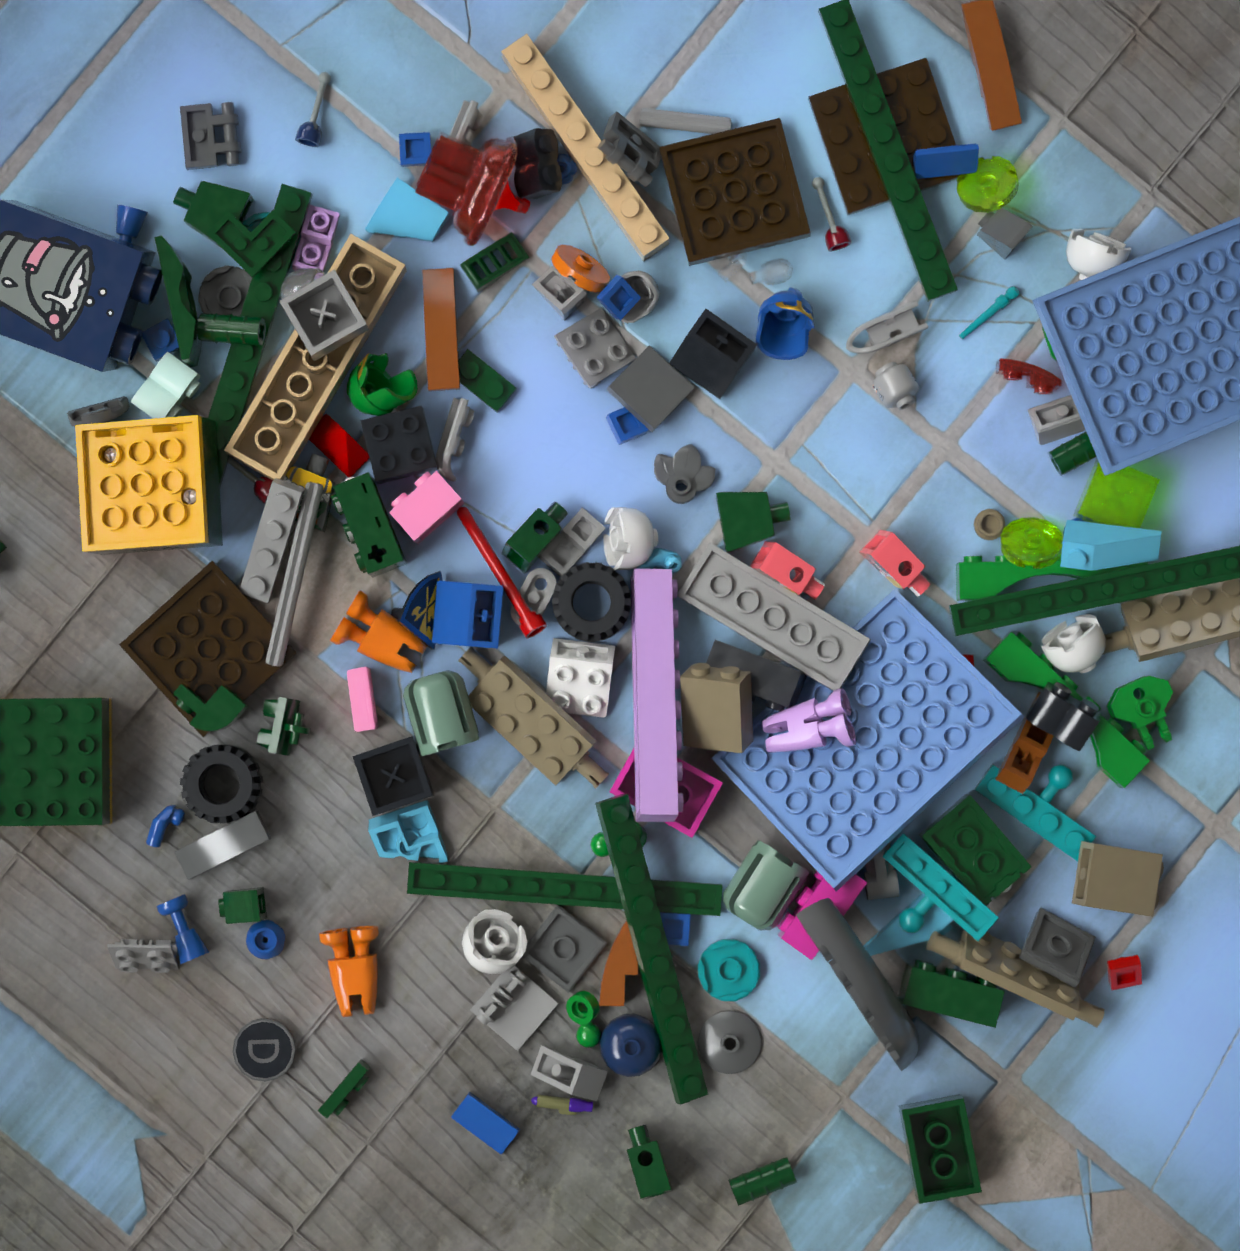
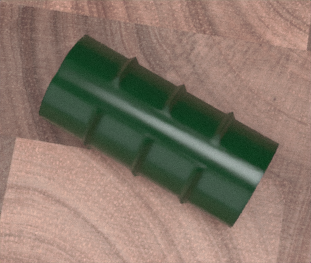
[197,313,266,346]
[1048,432,1097,476]
[728,1157,797,1206]

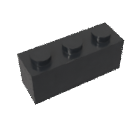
[706,640,807,712]

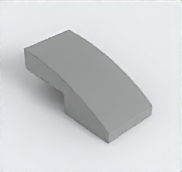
[539,507,605,577]

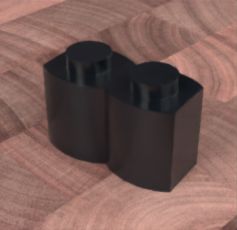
[510,128,562,199]
[1026,682,1102,751]

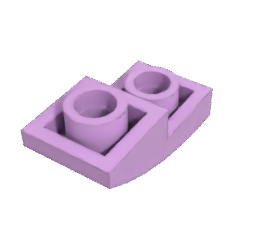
[292,205,340,277]

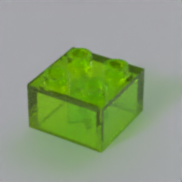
[1073,459,1160,528]

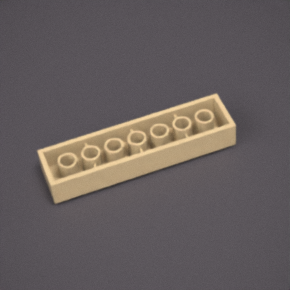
[224,234,407,481]

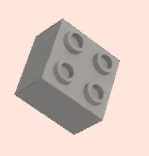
[279,269,369,361]

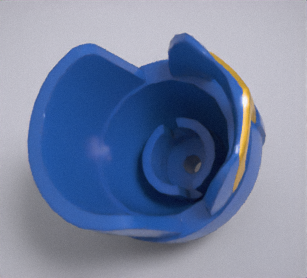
[756,287,815,360]

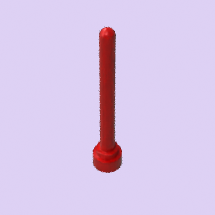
[457,507,547,639]

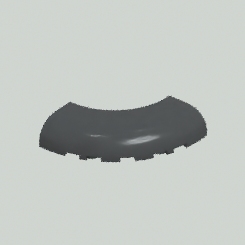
[796,898,919,1071]

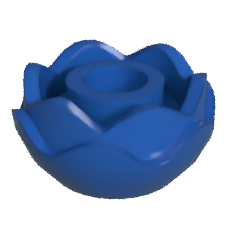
[246,920,285,960]

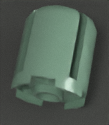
[403,670,479,756]
[723,840,809,931]

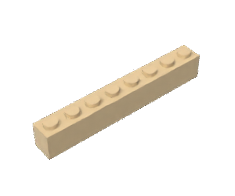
[501,34,670,262]

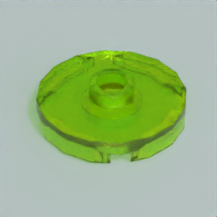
[957,156,1019,213]
[1000,517,1063,569]

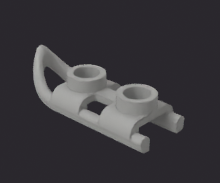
[440,100,483,183]
[846,301,928,354]
[436,398,474,482]

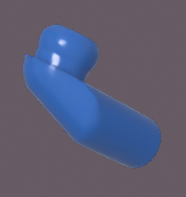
[146,805,185,847]

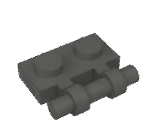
[180,102,241,170]
[598,111,661,187]

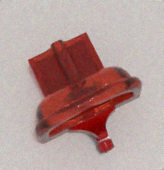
[415,131,531,246]

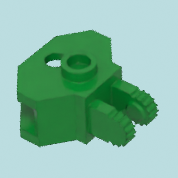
[1106,676,1173,751]

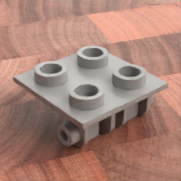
[554,308,636,389]
[107,939,179,973]
[470,966,558,1051]

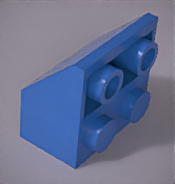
[432,581,503,649]

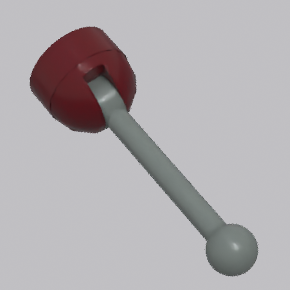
[812,177,852,252]
[228,457,273,504]

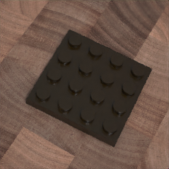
[808,58,966,216]
[659,118,811,266]
[119,561,297,738]

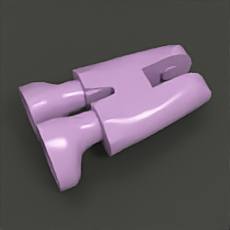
[762,688,856,752]

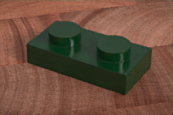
[458,349,517,413]
[318,1059,370,1119]

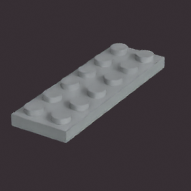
[677,543,871,691]

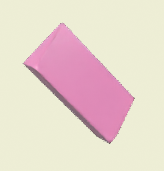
[347,667,378,732]

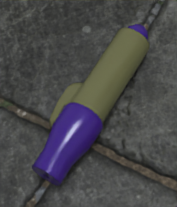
[531,1095,593,1115]

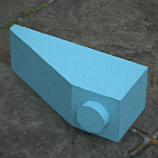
[1060,520,1162,571]
[863,892,953,956]

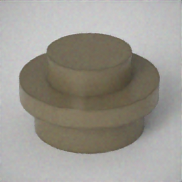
[974,509,1005,540]

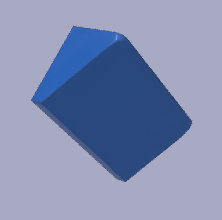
[913,143,979,179]
[451,1091,520,1154]

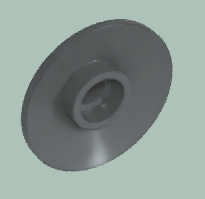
[698,1011,761,1074]

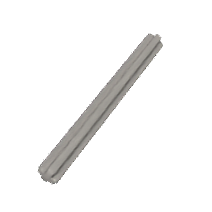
[266,482,323,667]

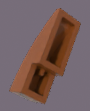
[995,692,1054,794]
[599,920,638,1006]

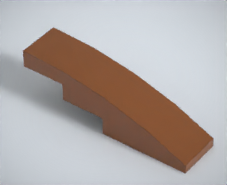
[961,0,1022,131]
[422,268,460,391]

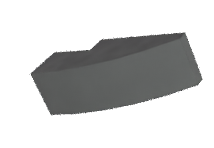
[175,811,272,880]

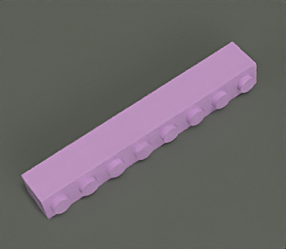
[630,569,683,822]

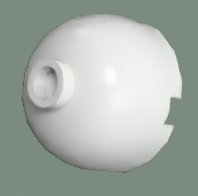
[1066,229,1131,280]
[603,507,658,570]
[1041,614,1106,673]
[462,909,527,974]

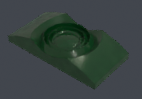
[154,236,202,367]

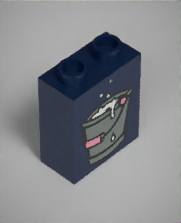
[0,200,163,372]

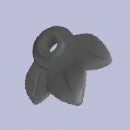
[654,444,715,504]

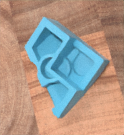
[365,177,450,242]
[368,800,448,863]

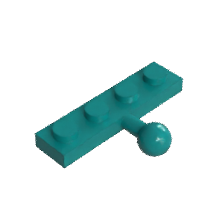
[975,763,1096,862]
[883,833,999,942]

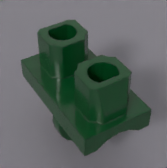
[256,697,311,756]

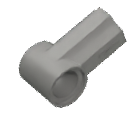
[864,842,899,900]

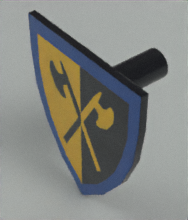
[391,571,443,650]

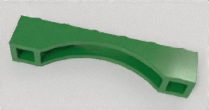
[956,555,1148,601]
[983,632,1150,788]

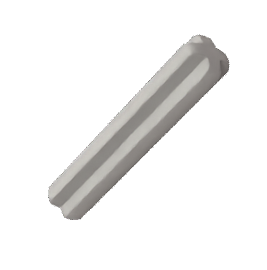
[639,108,731,134]

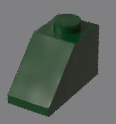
[218,887,267,924]

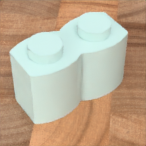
[131,351,201,419]

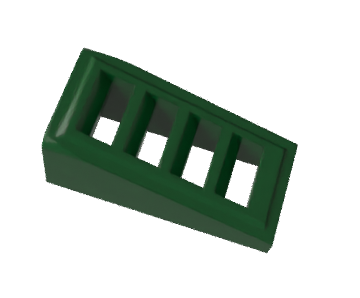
[460,232,529,293]

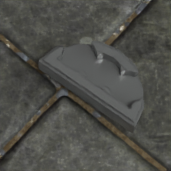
[67,396,130,427]

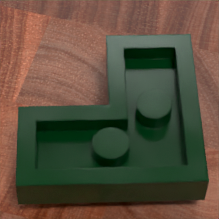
[207,210,296,278]

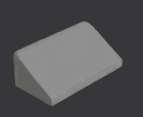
[1028,395,1086,445]

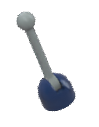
[295,72,331,147]

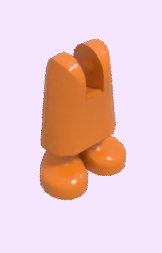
[330,590,428,673]
[319,926,379,1017]

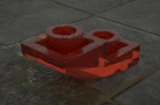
[996,358,1062,394]

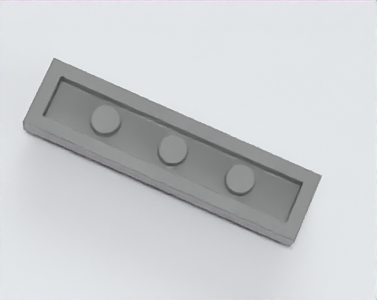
[239,478,305,603]

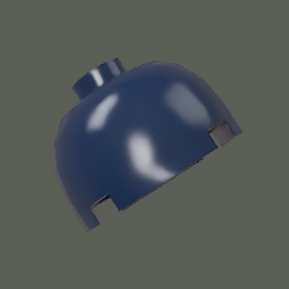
[600,1013,662,1077]

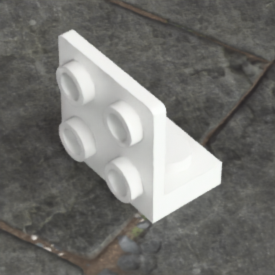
[546,638,615,718]

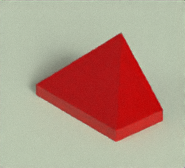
[309,413,370,478]

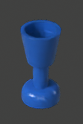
[116,205,148,243]
[156,894,209,964]

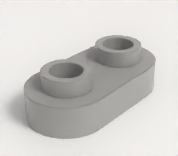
[511,568,557,626]

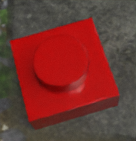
[1107,955,1142,991]

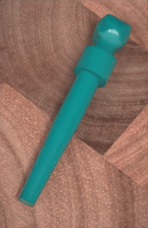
[959,286,1020,339]

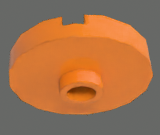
[551,244,610,292]

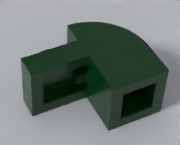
[173,684,249,731]

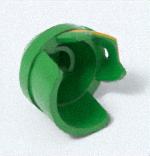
[347,353,418,416]

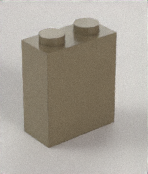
[680,663,753,753]
[1072,841,1164,917]

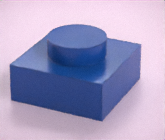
[399,132,432,167]
[596,275,641,321]
[142,318,179,362]
[606,407,649,445]
[660,912,690,946]

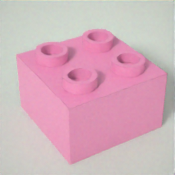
[389,471,465,544]

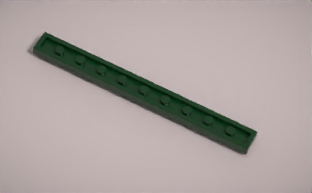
[818,0,958,302]
[208,184,313,487]
[949,546,1240,636]
[595,793,709,1105]
[407,862,722,916]

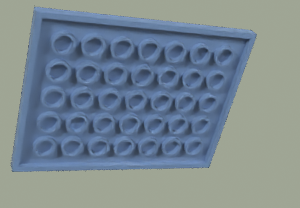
[1032,217,1240,476]
[712,589,1024,892]

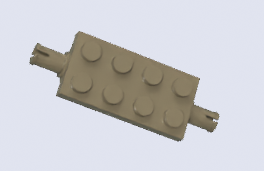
[1102,578,1240,662]
[458,647,609,789]
[926,930,1105,1028]

